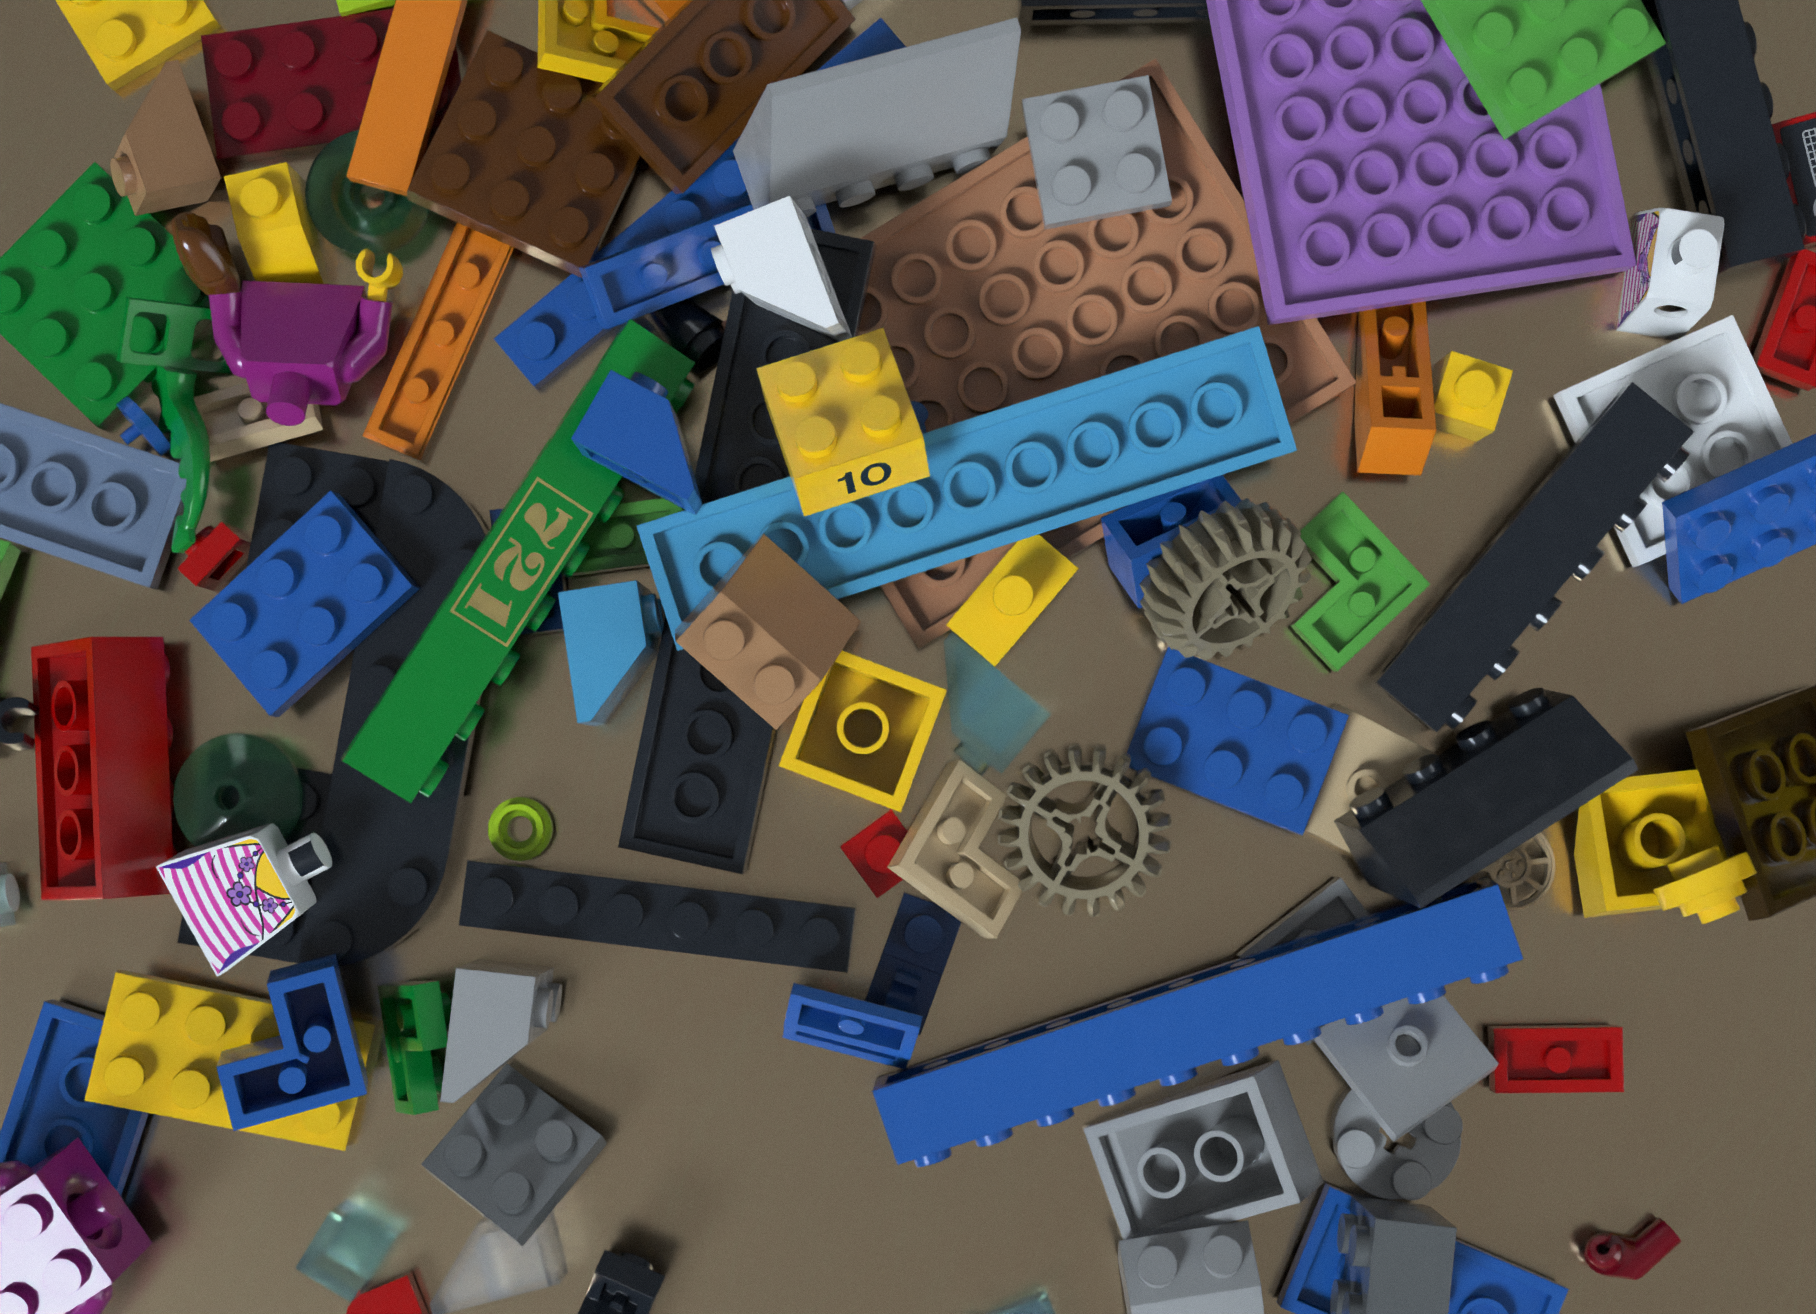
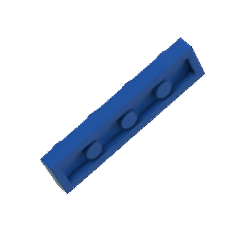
[579,202,835,329]

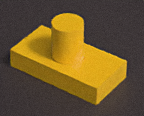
[946,534,1079,667]

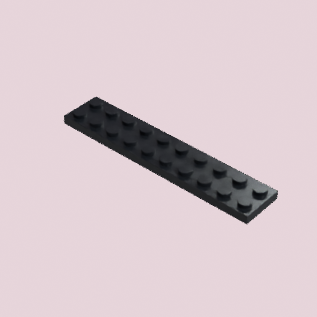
[618,229,876,875]

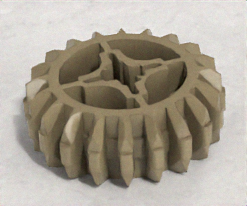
[1139,498,1312,661]
[998,743,1172,917]

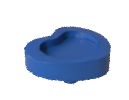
[116,396,170,456]

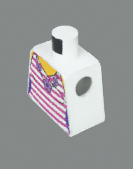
[1616,207,1725,340]
[156,823,332,976]

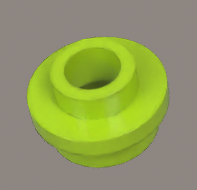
[488,797,553,861]

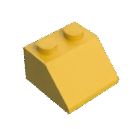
[1574,769,1727,918]

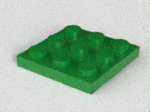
[0,162,212,430]

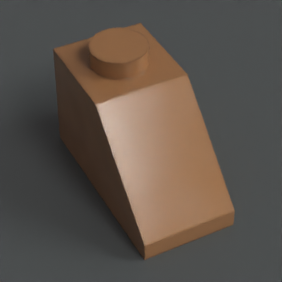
[110,60,221,216]

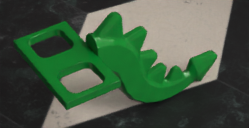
[117,297,231,553]

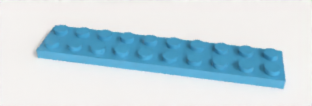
[637,326,1297,651]

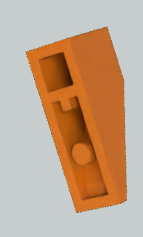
[1354,301,1436,476]

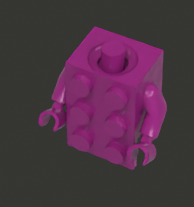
[0,1138,153,1314]

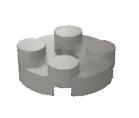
[1330,1086,1463,1201]

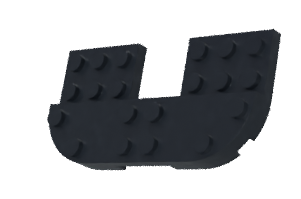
[177,442,489,966]

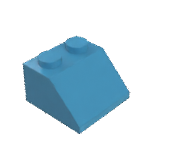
[558,580,666,726]

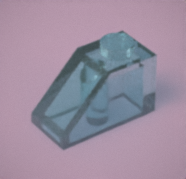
[943,632,1051,775]

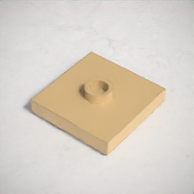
[1305,703,1438,855]

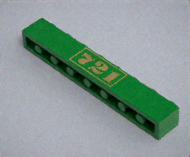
[341,319,695,803]

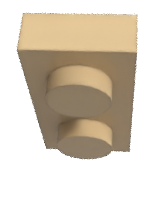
[194,382,323,462]

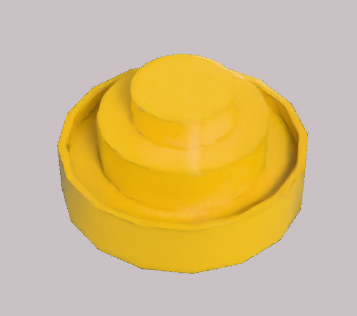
[1653,845,1757,924]

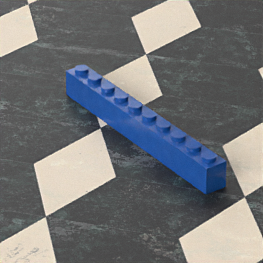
[872,876,1523,1167]

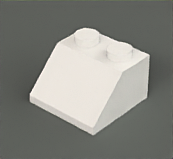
[711,196,852,341]

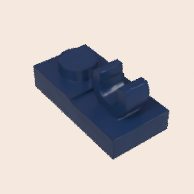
[865,892,961,1035]

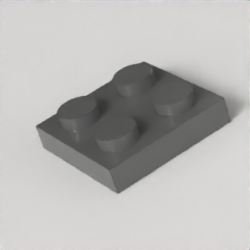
[421,1063,607,1247]

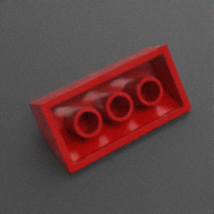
[31,637,177,900]

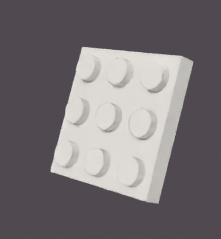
[1553,315,1793,567]

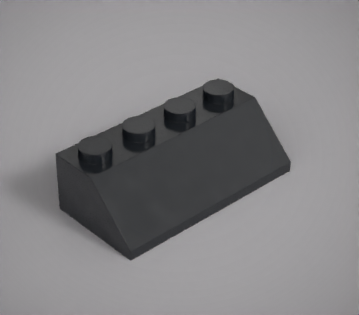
[1334,688,1639,908]

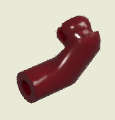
[1584,1217,1682,1280]

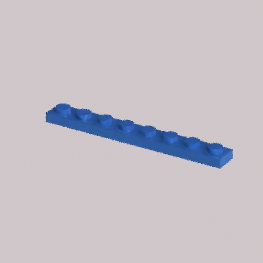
[494,18,906,391]

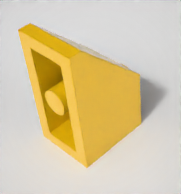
[224,162,328,284]

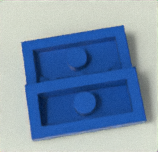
[782,983,923,1070]

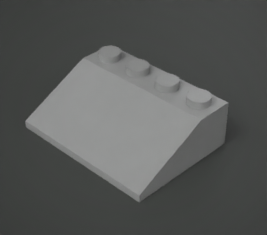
[733,17,1021,217]

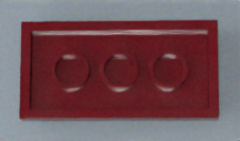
[201,9,464,165]

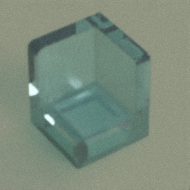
[295,1199,401,1302]

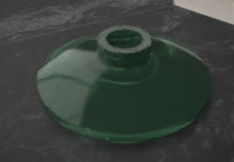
[305,130,431,256]
[173,733,302,847]

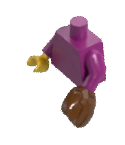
[171,212,403,426]

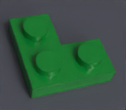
[377,981,452,1115]

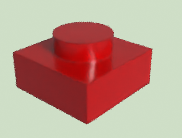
[177,521,251,591]
[840,809,908,898]

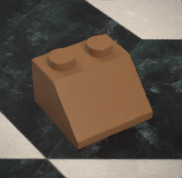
[675,533,861,730]

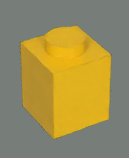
[1432,351,1513,442]

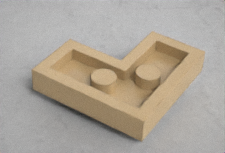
[887,759,1023,939]

